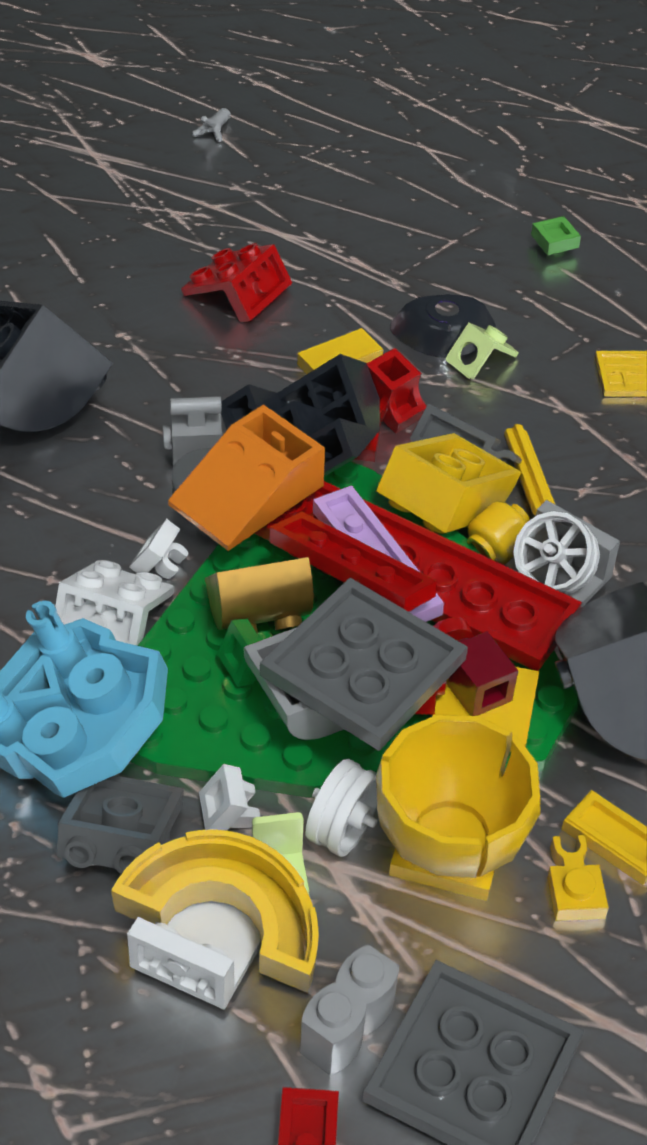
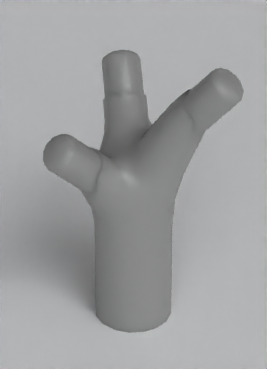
[192,108,231,142]

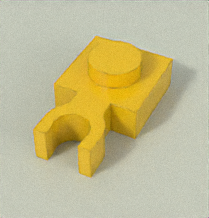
[547,835,609,921]

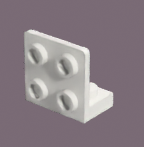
[55,560,174,646]
[127,901,262,1010]

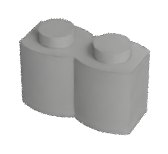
[300,944,399,1075]

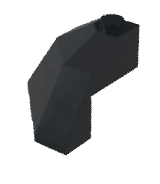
[221,354,380,476]

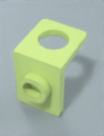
[446,323,519,379]
[252,812,310,894]

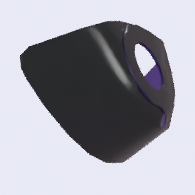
[390,294,496,358]

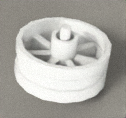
[513,511,600,594]
[305,759,378,857]

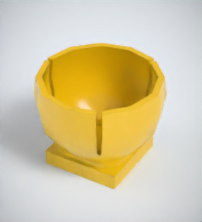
[376,715,540,901]

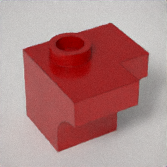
[367,348,427,434]

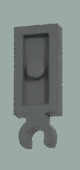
[409,403,522,464]

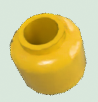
[467,501,530,565]

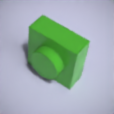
[531,216,581,255]

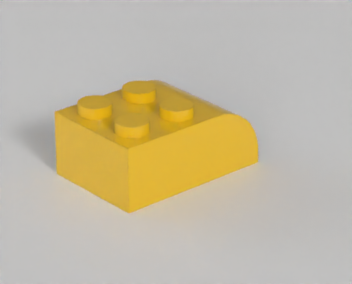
[376,433,521,534]

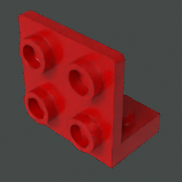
[181,243,293,322]

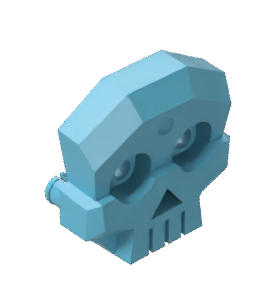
[0,601,168,798]

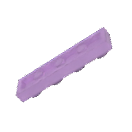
[313,486,444,622]

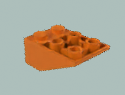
[168,404,325,551]

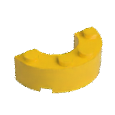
[111,829,319,993]

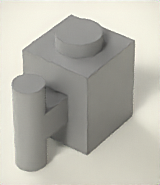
[163,396,222,467]

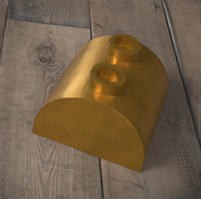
[205,557,313,633]

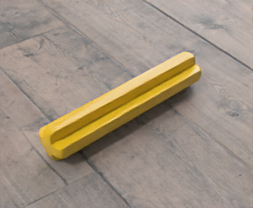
[504,424,555,516]

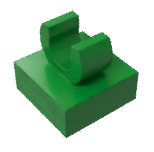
[217,619,273,687]

